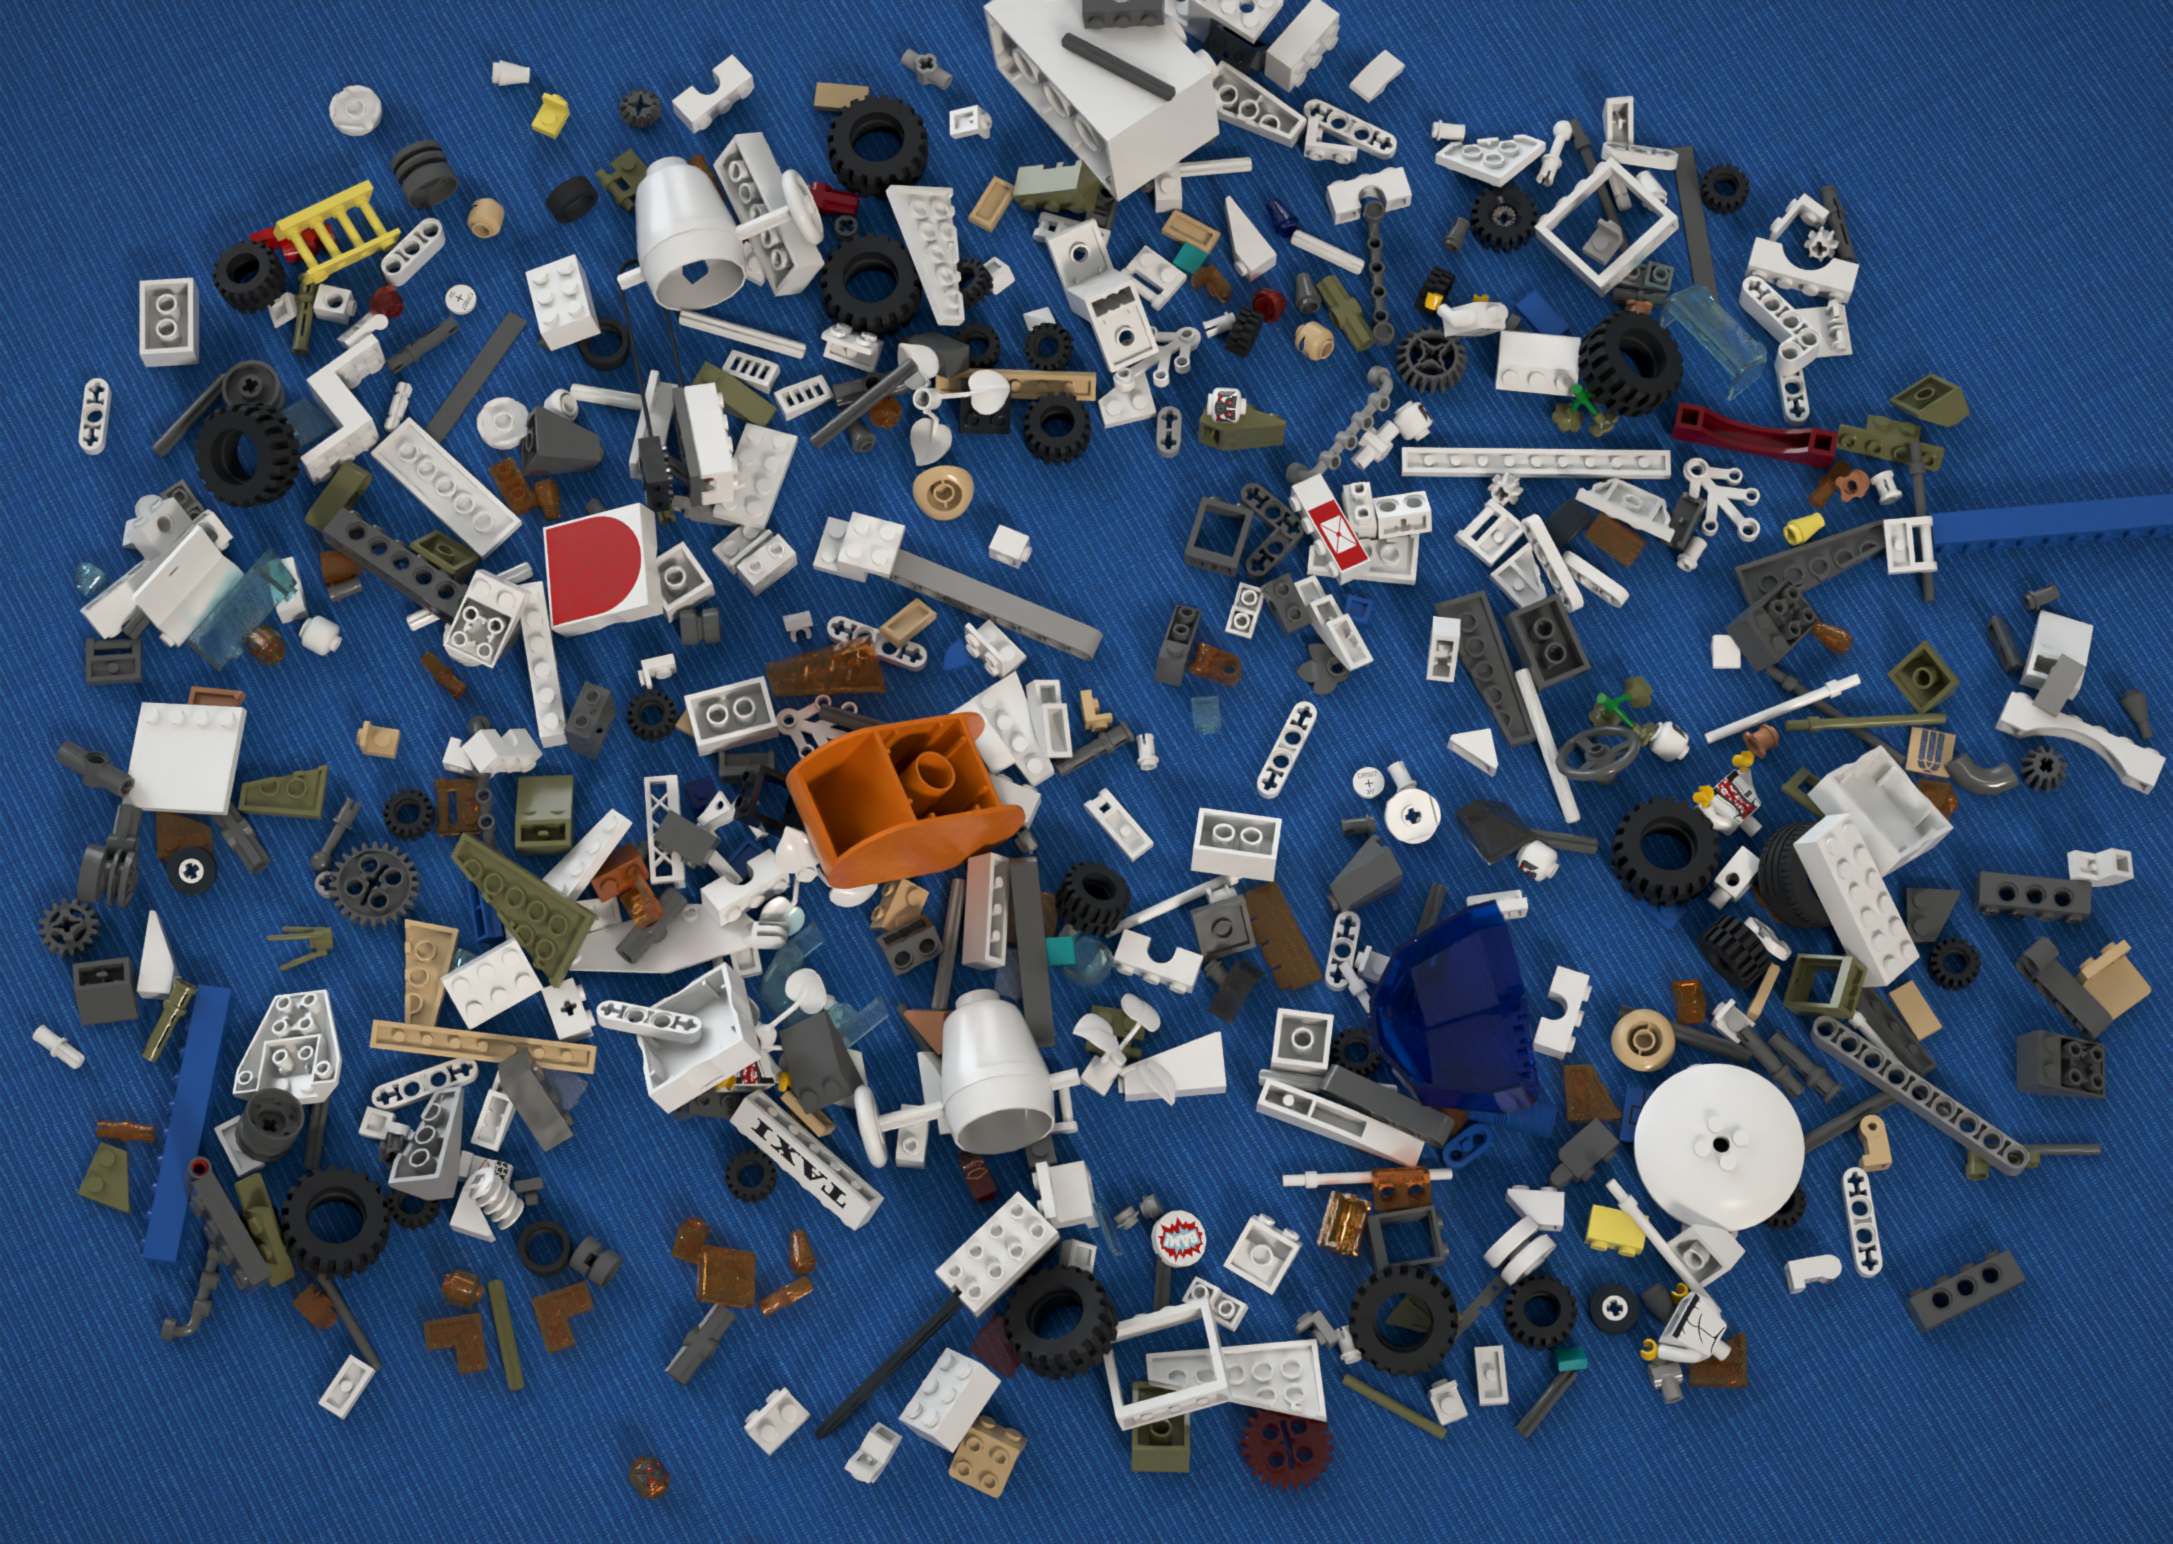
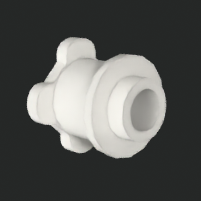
[1205,884,1237,904]

